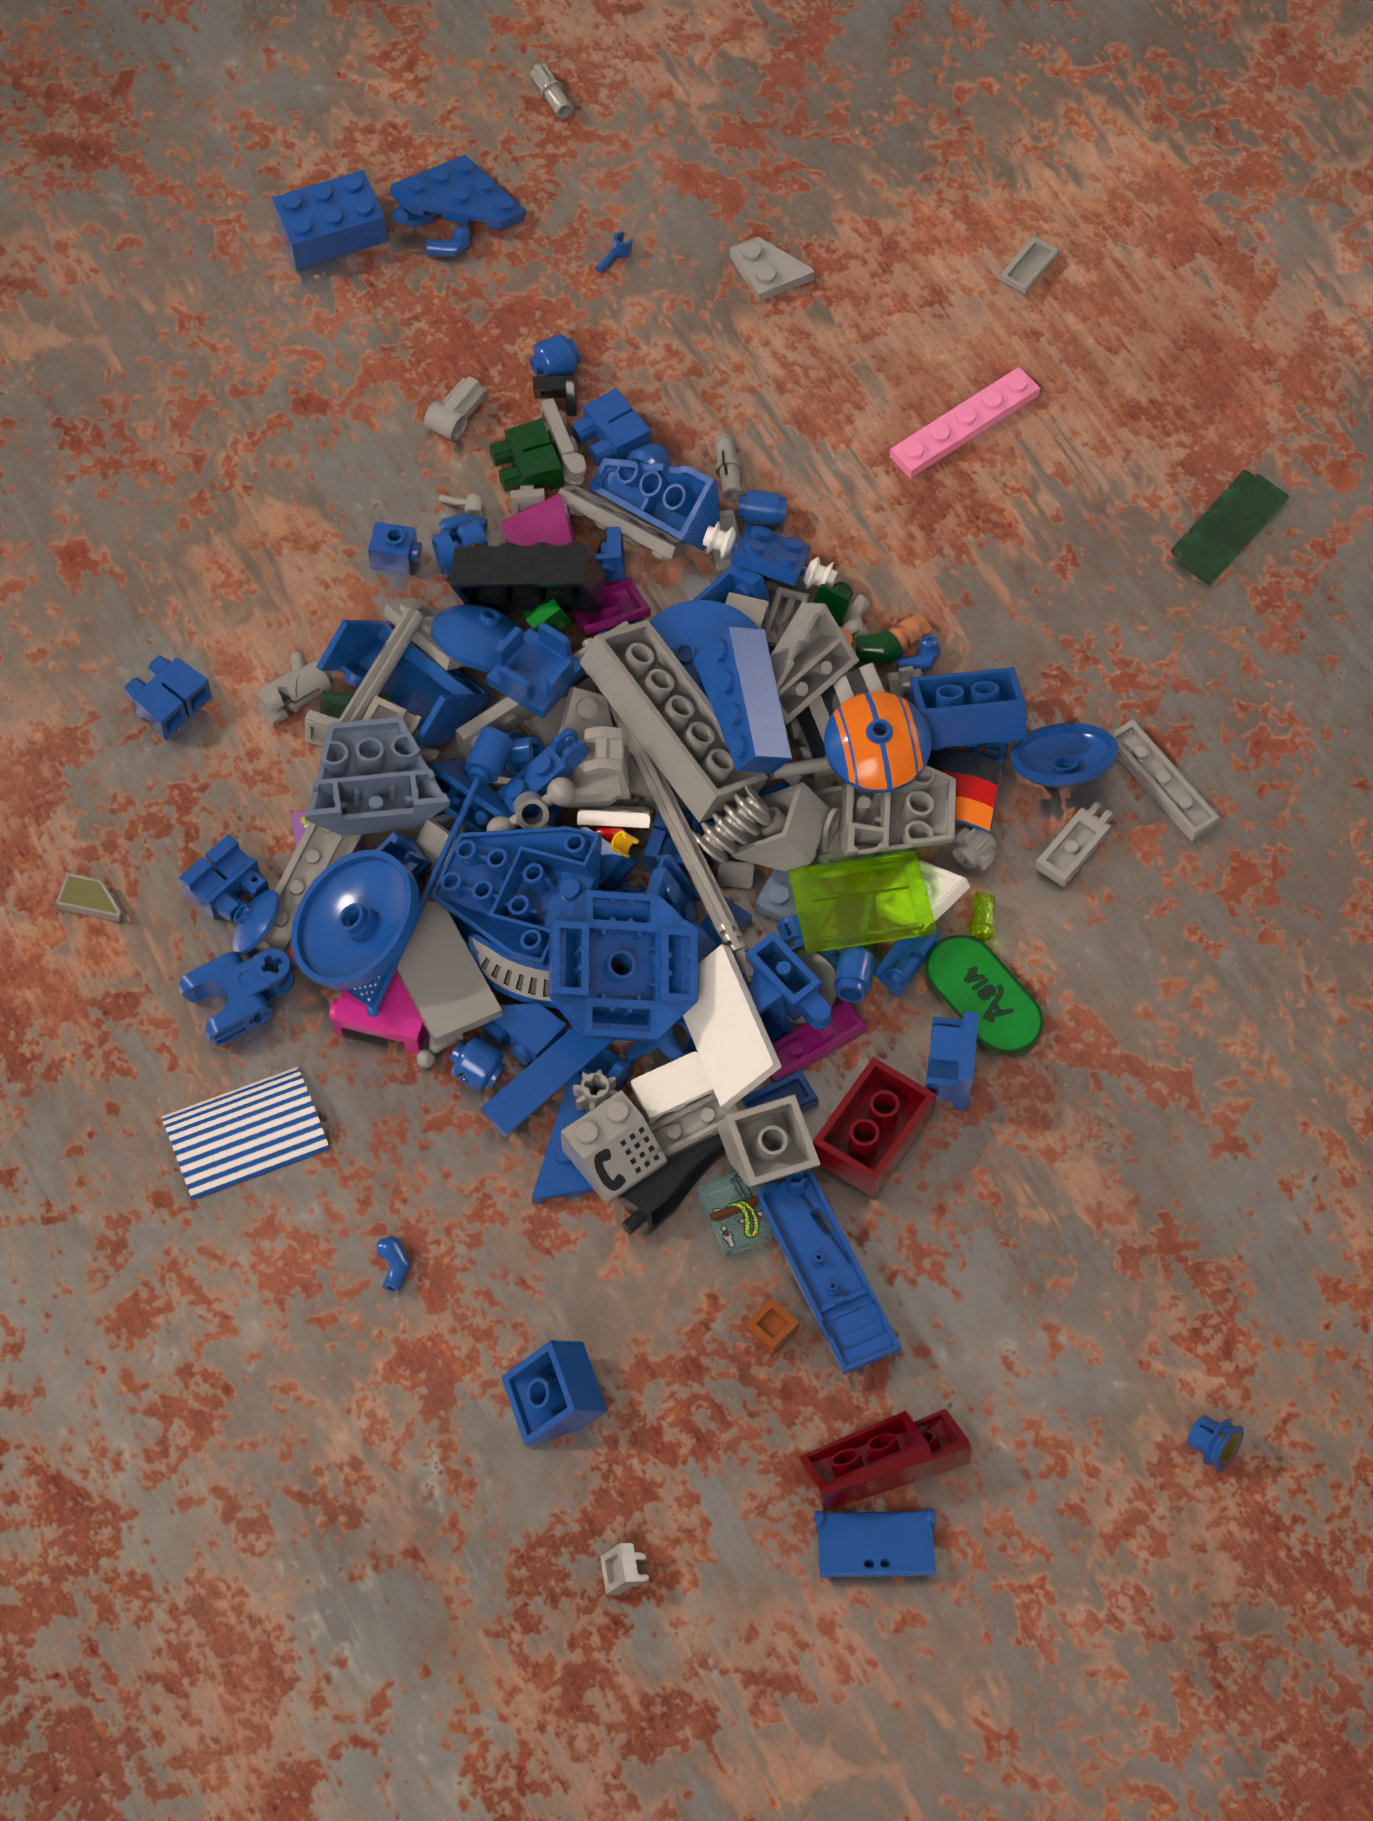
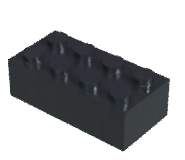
[450,542,606,613]

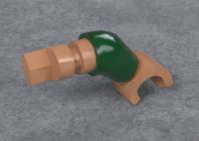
[840,612,932,666]

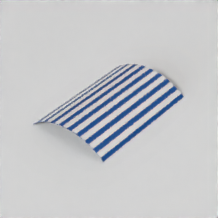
[161,1067,330,1200]

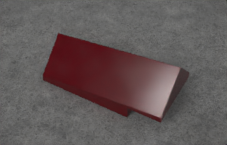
[799,1408,971,1512]

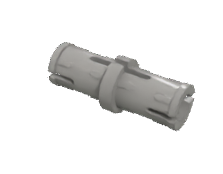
[714,435,744,501]

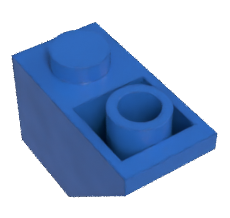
[483,1003,567,1065]

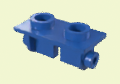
[873,925,940,997]

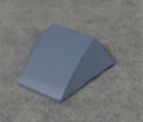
[305,717,450,836]

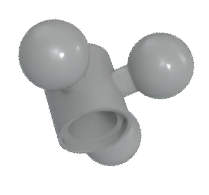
[486,777,576,831]

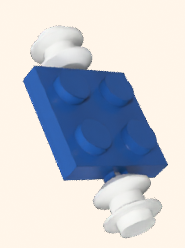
[702,521,838,589]

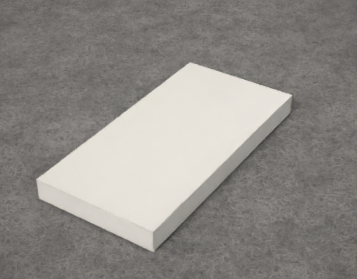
[683,944,782,1109]

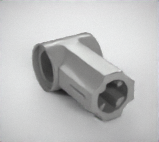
[424,376,486,442]

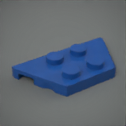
[532,1073,597,1205]

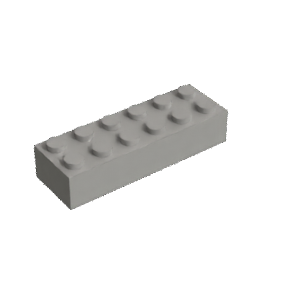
[580,619,768,823]

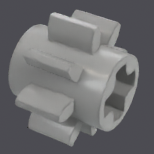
[952,826,996,871]
[573,1069,618,1112]

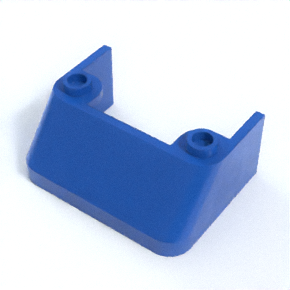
[316,620,491,747]

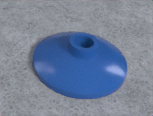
[232,889,280,955]

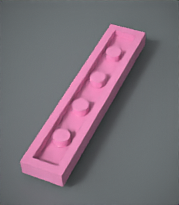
[889,367,1040,479]

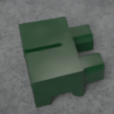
[489,418,563,492]

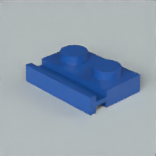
[645,854,700,923]

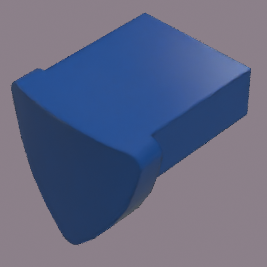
[579,1048,635,1092]

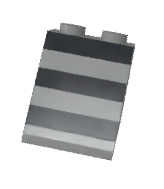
[787,663,886,779]

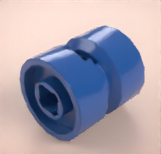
[431,520,489,577]

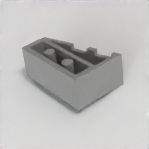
[770,603,859,725]

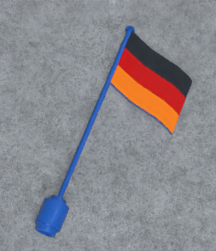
[834,748,1003,1003]

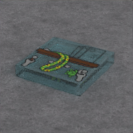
[696,1172,775,1257]

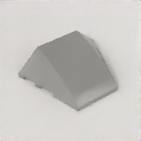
[839,765,956,856]

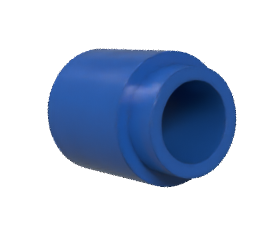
[737,489,787,526]

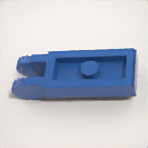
[497,728,589,816]

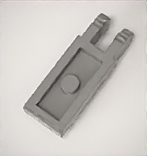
[540,398,587,488]

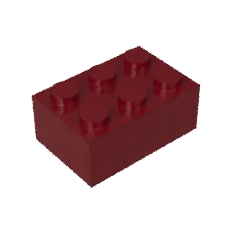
[812,1057,937,1198]

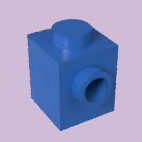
[368,522,422,575]

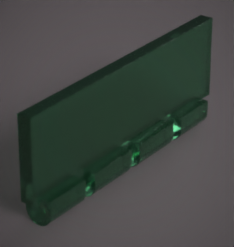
[1171,470,1290,587]

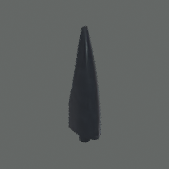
[618,1134,726,1235]

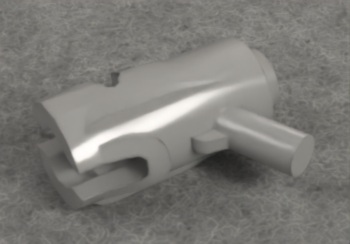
[254,652,334,726]

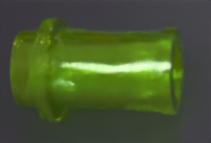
[967,892,996,941]

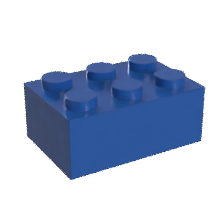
[272,170,388,270]
[910,667,1026,750]

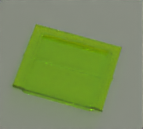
[788,851,936,953]

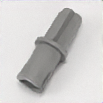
[531,64,574,119]

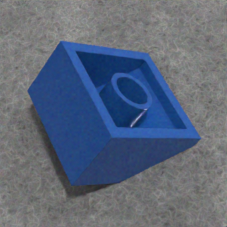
[501,1340,608,1446]

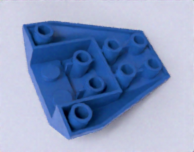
[431,826,602,966]

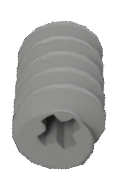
[692,784,772,863]

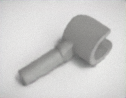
[439,494,485,518]

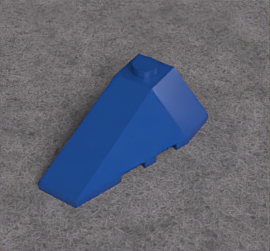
[588,458,720,551]

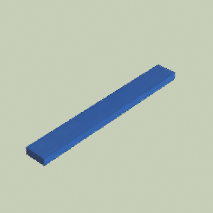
[480,920,719,1137]

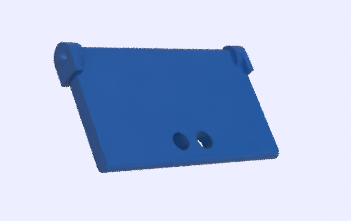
[814,1509,936,1578]

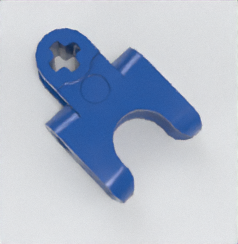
[179,948,295,1046]

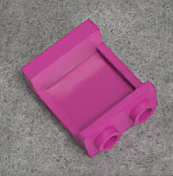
[329,971,428,1054]

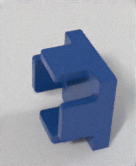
[486,622,585,719]
[925,1011,979,1111]

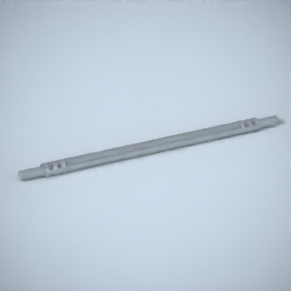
[582,638,753,987]

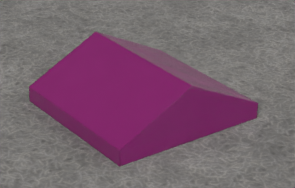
[570,577,651,635]

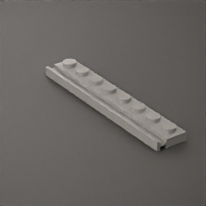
[254,695,421,968]

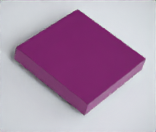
[501,493,576,546]

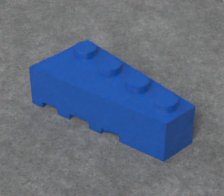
[693,626,792,773]

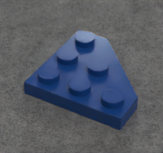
[390,155,526,231]

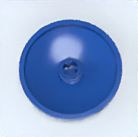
[291,850,420,990]

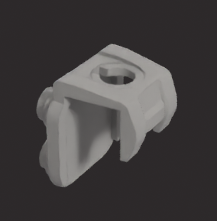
[562,726,631,808]

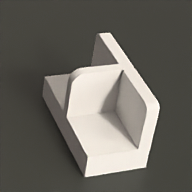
[631,1051,714,1125]

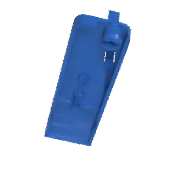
[758,1171,901,1375]

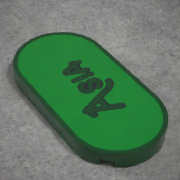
[925,935,1044,1058]

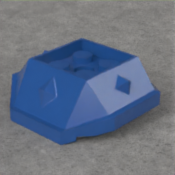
[549,890,698,1042]

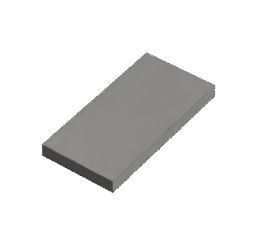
[396,900,503,1045]

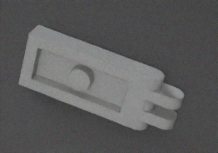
[1035,801,1115,887]

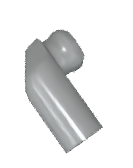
[841,595,871,640]

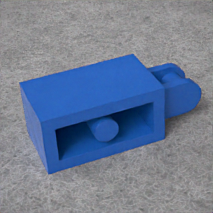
[746,931,831,1030]

